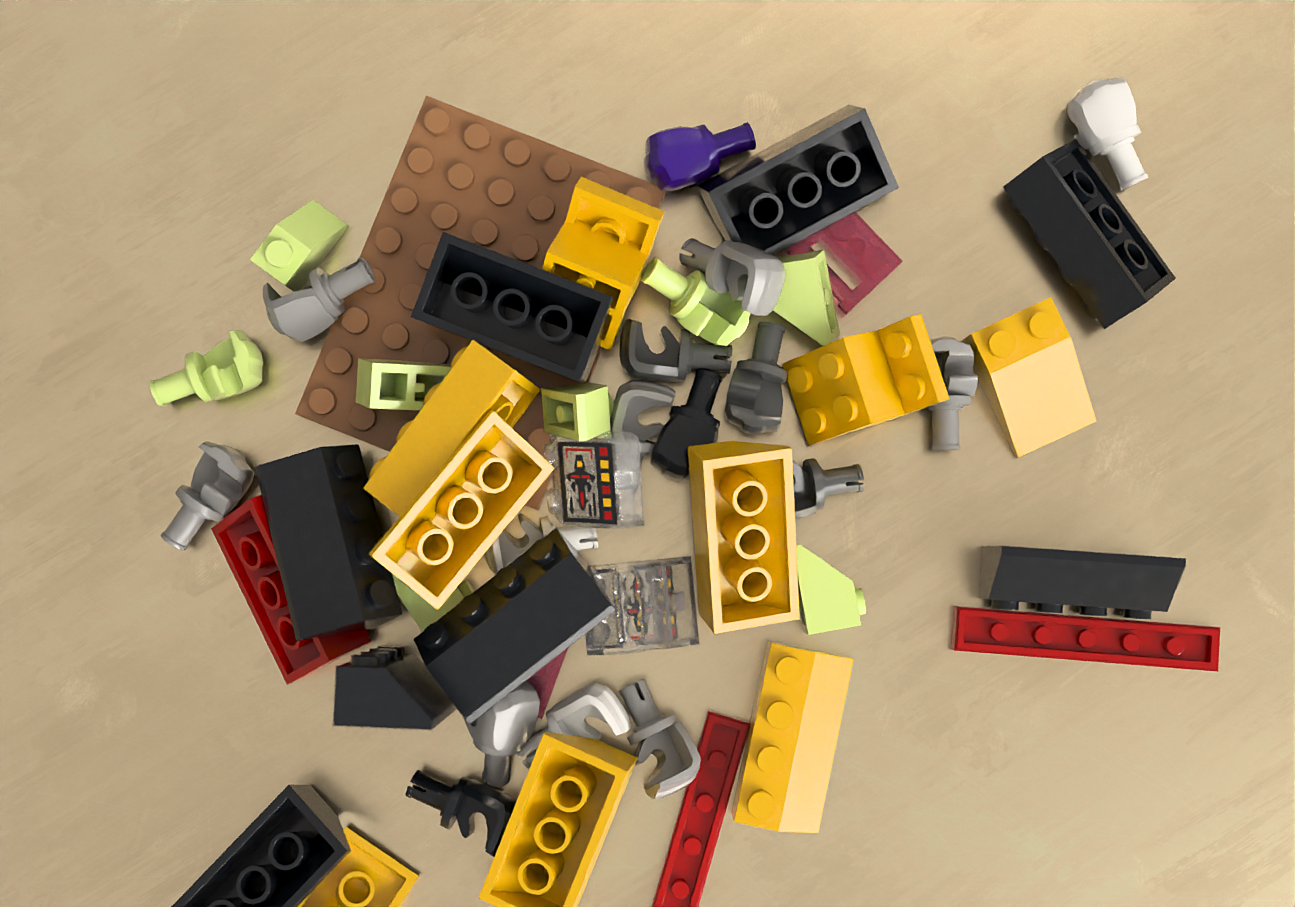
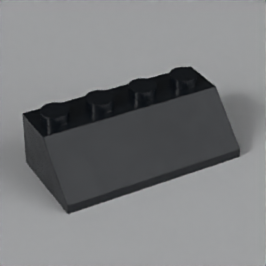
[697,105,899,255]
[1003,139,1176,329]
[411,232,613,384]
[255,444,402,641]
[414,528,616,724]
[979,546,1186,619]
[333,645,457,730]
[171,784,351,907]

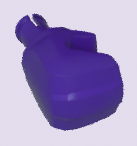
[644,122,756,192]

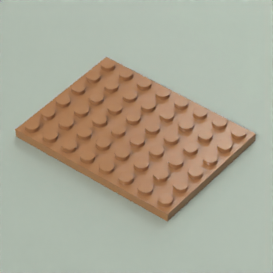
[295,96,666,511]

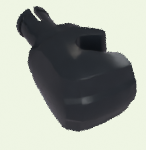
[650,369,723,481]
[405,770,516,857]

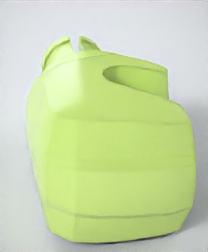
[641,257,750,346]
[150,330,263,407]

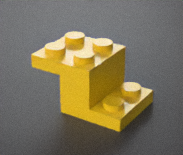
[542,177,665,350]
[782,314,949,446]

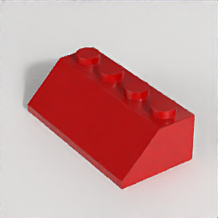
[211,495,371,685]

